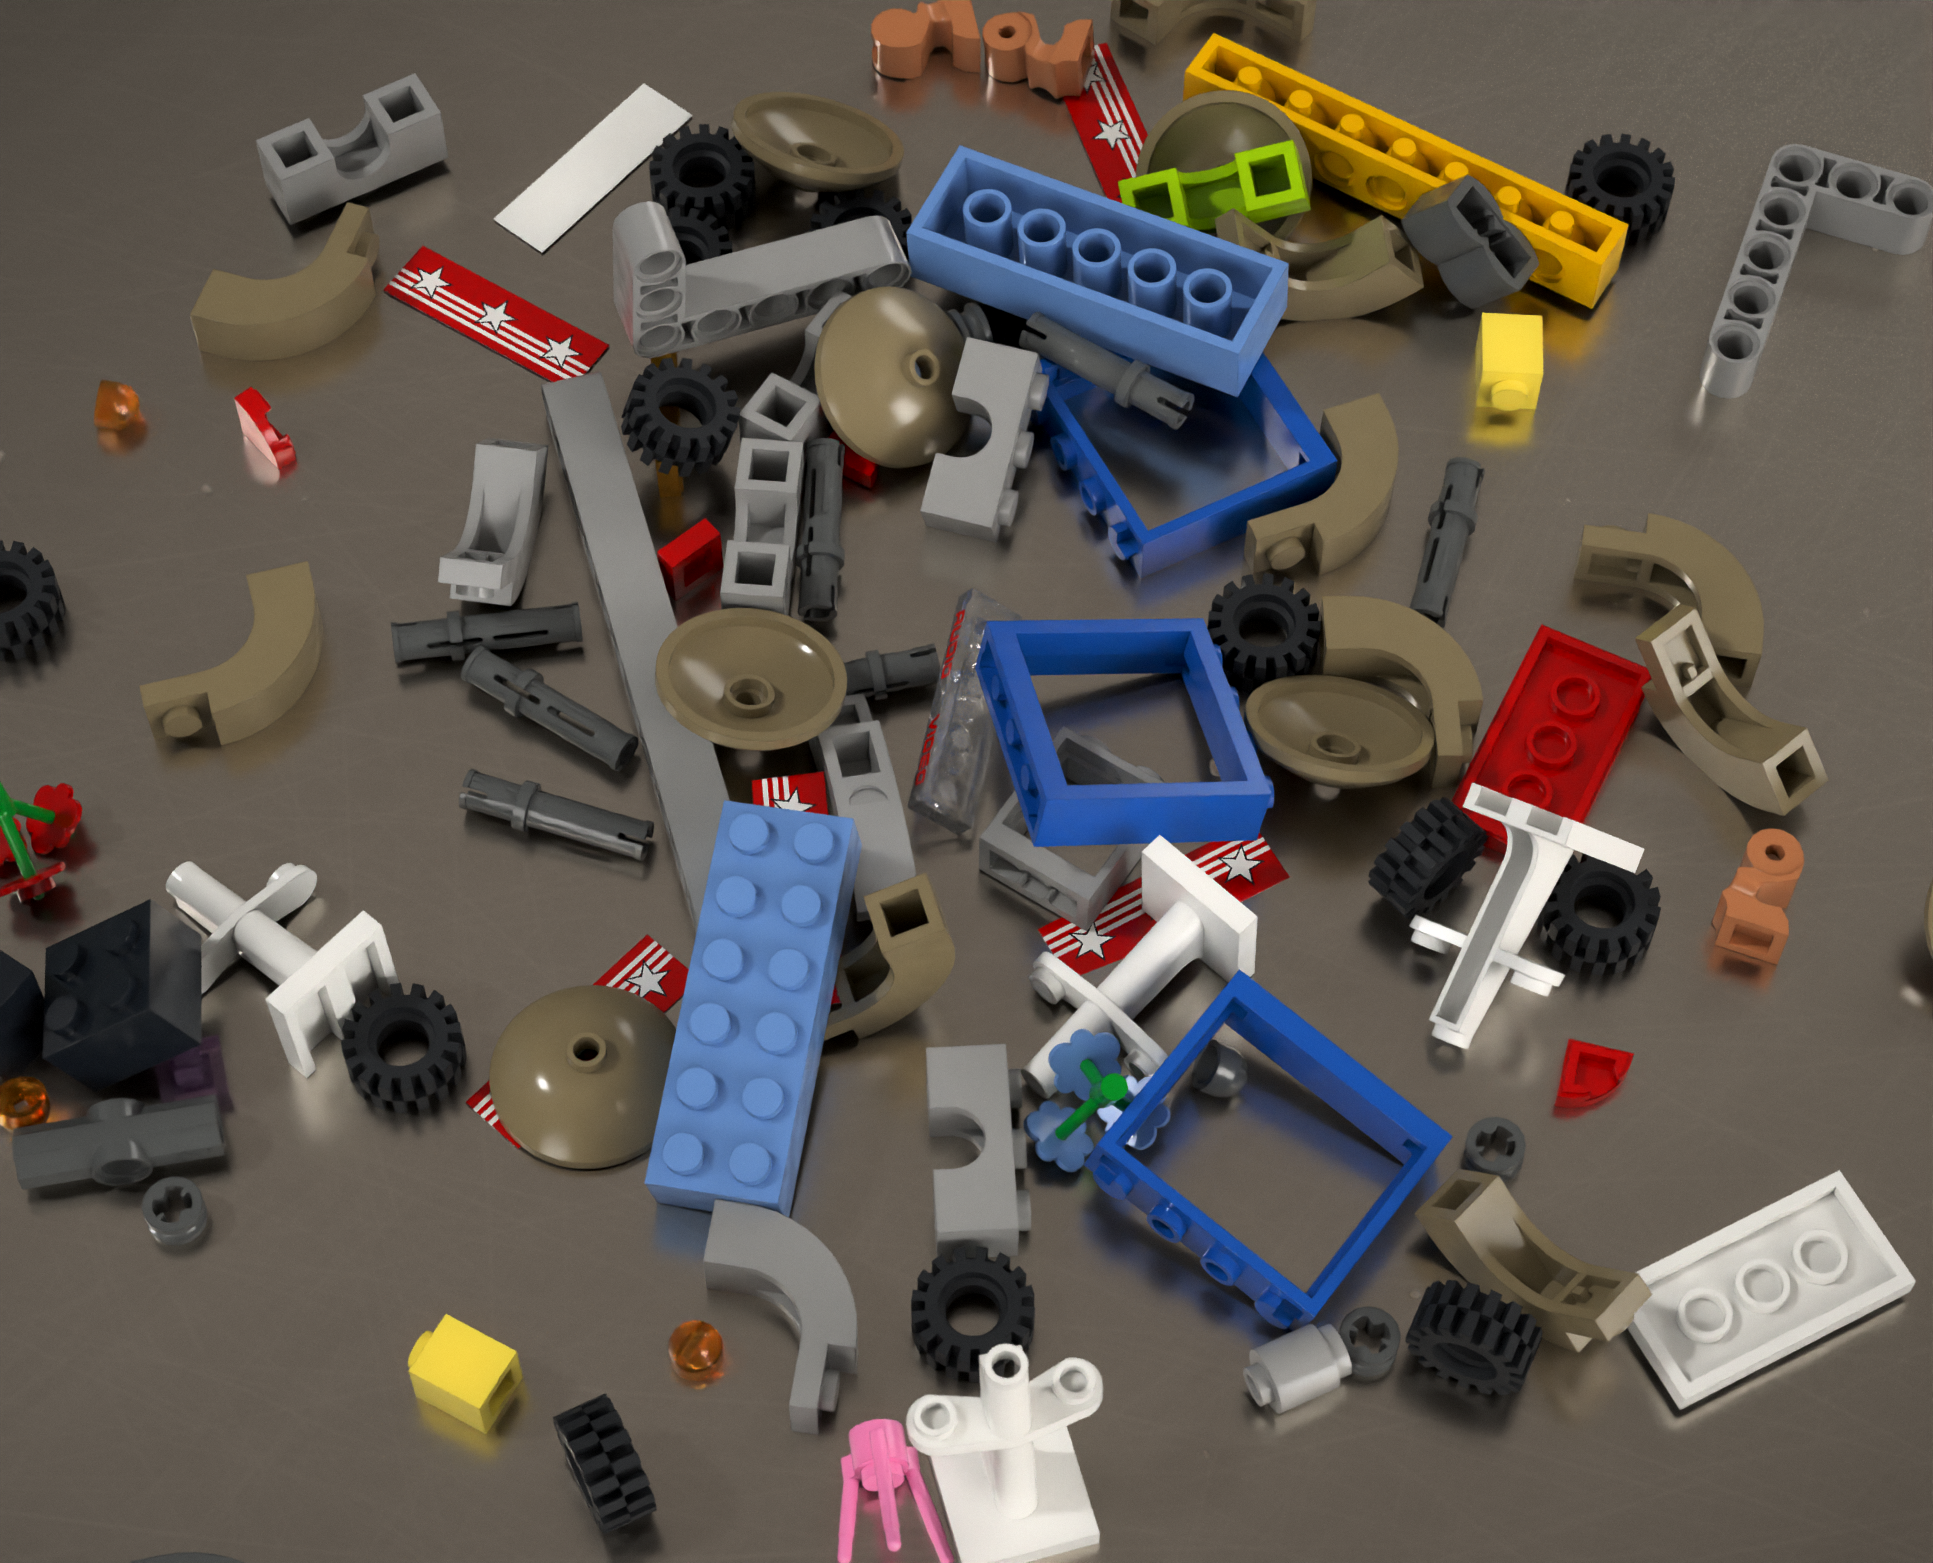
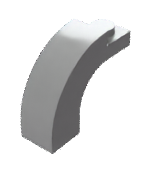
[438,438,549,606]
[703,1199,859,1435]

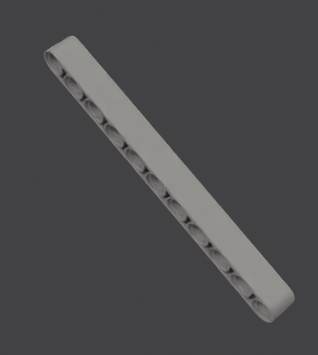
[541,371,730,932]

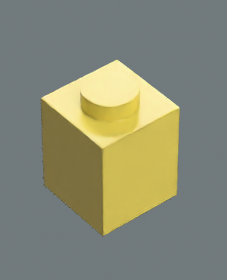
[1475,313,1543,411]
[408,1314,523,1434]

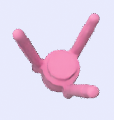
[837,1419,954,1563]

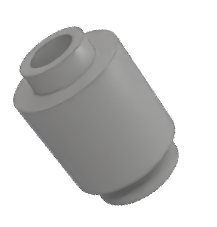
[1243,1323,1352,1414]

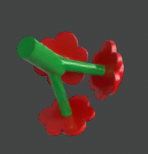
[0,781,82,902]

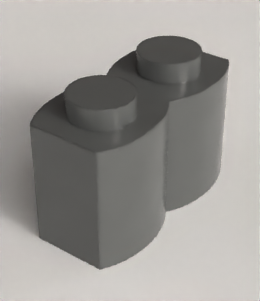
[1401,174,1539,309]

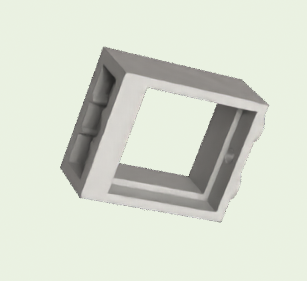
[979,726,1165,931]

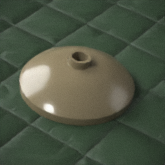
[1136,90,1312,241]
[731,92,904,192]
[814,286,971,468]
[655,608,847,751]
[1243,675,1435,789]
[489,985,676,1169]

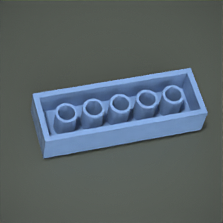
[906,145,1289,397]
[644,800,862,1217]

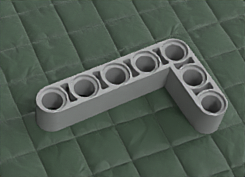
[1699,144,1933,399]
[612,201,912,358]

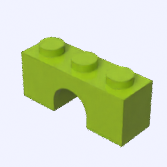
[1118,140,1311,234]

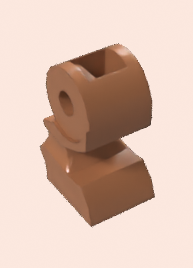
[871,0,981,79]
[982,11,1095,99]
[1712,828,1805,965]

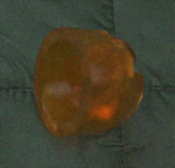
[94,379,140,430]
[0,1076,51,1134]
[668,1319,724,1381]

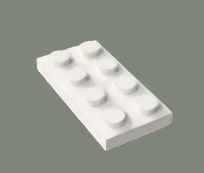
[1627,1170,1916,1410]

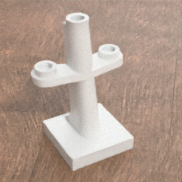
[1409,782,1644,1049]
[1021,835,1257,1099]
[166,861,399,1078]
[906,1344,1103,1563]

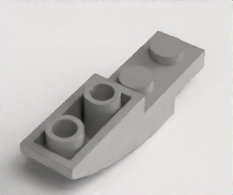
[808,693,916,922]

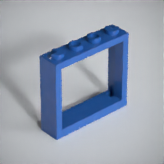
[1030,347,1337,578]
[975,618,1274,847]
[1084,969,1453,1331]

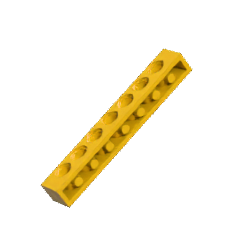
[1183,33,1629,309]

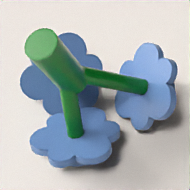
[1023,1029,1170,1172]

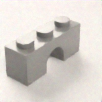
[256,73,448,225]
[739,289,852,468]
[920,337,1049,542]
[720,438,805,616]
[926,1044,1031,1259]

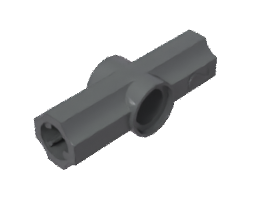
[11,1094,226,1190]

